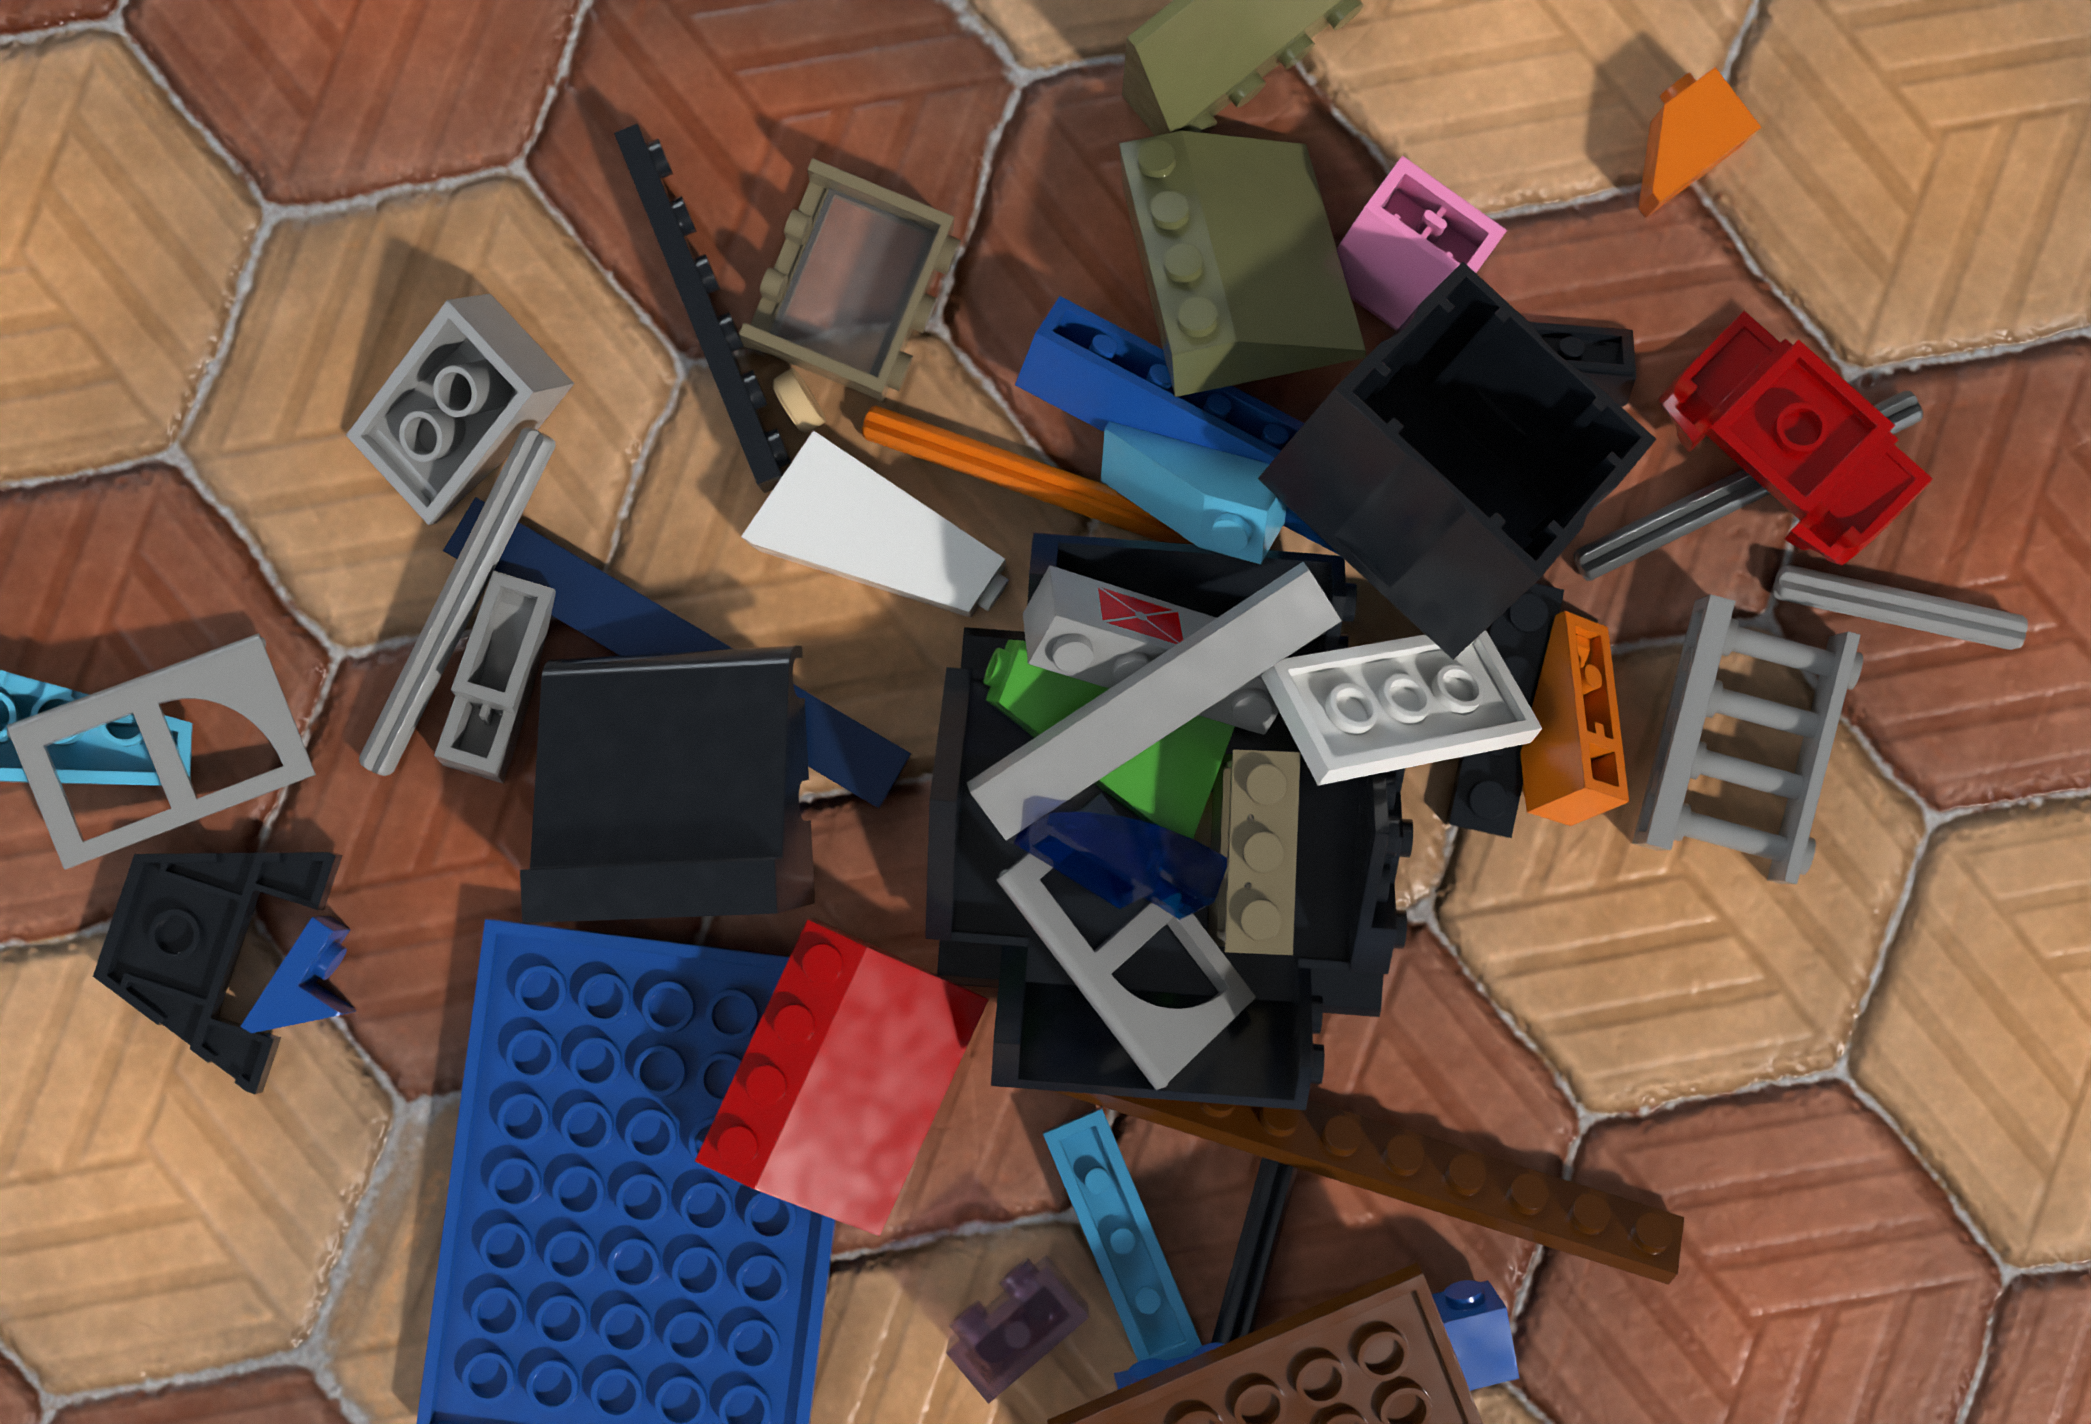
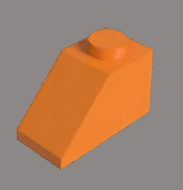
[1638,67,1762,218]

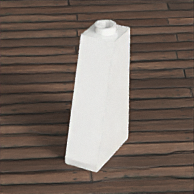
[741,430,1009,618]

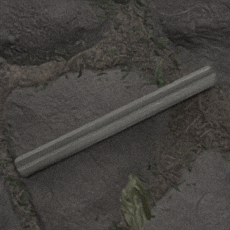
[1573,390,1923,581]

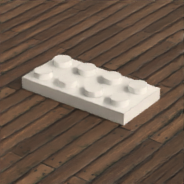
[1261,630,1542,785]

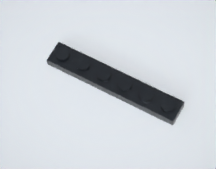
[614,123,791,493]

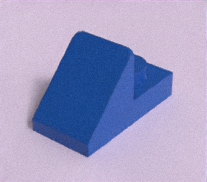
[240,916,356,1033]

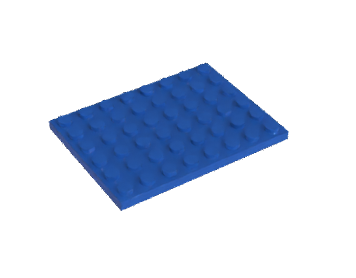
[416,919,836,1424]

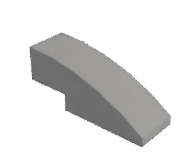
[434,571,556,784]

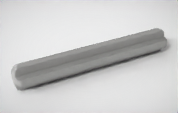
[1773,565,2028,650]

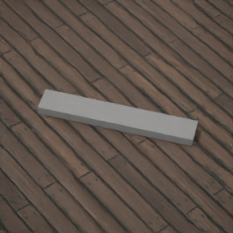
[967,562,1342,840]

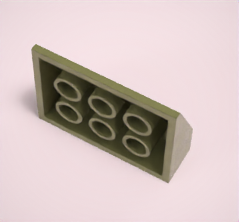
[1122,0,1364,136]
[1119,131,1366,397]

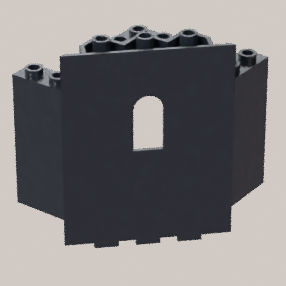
[925,533,1416,1110]

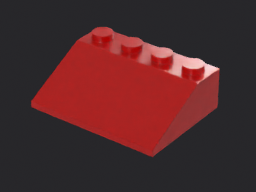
[695,918,989,1237]

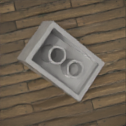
[346,294,575,525]

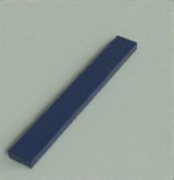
[443,497,912,809]

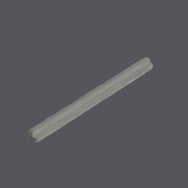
[359,427,555,776]

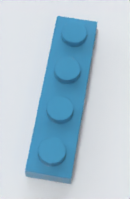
[1043,1106,1202,1362]

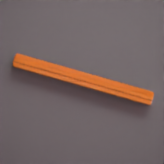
[862,405,1194,545]

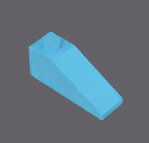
[1101,422,1287,565]

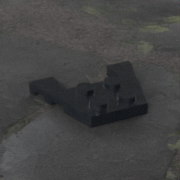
[93,852,343,1094]

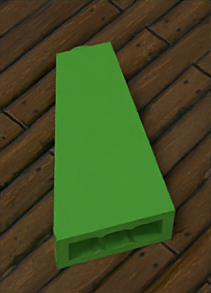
[984,640,1235,846]

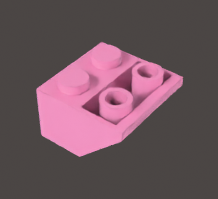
[1337,155,1507,331]

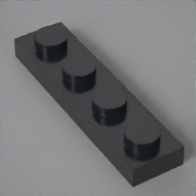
[1445,583,1564,838]

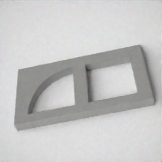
[7,633,316,870]
[996,793,1256,1090]

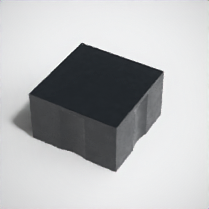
[1258,262,1657,660]

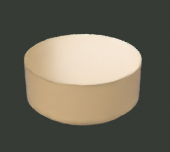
[772,368,826,433]

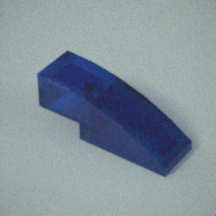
[1014,812,1227,920]

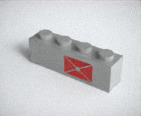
[1023,565,1288,735]

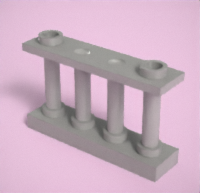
[1632,594,1863,884]

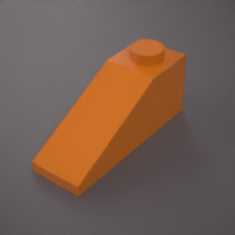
[1520,611,1629,826]

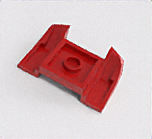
[1658,310,1933,566]

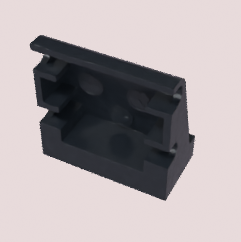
[520,645,815,923]

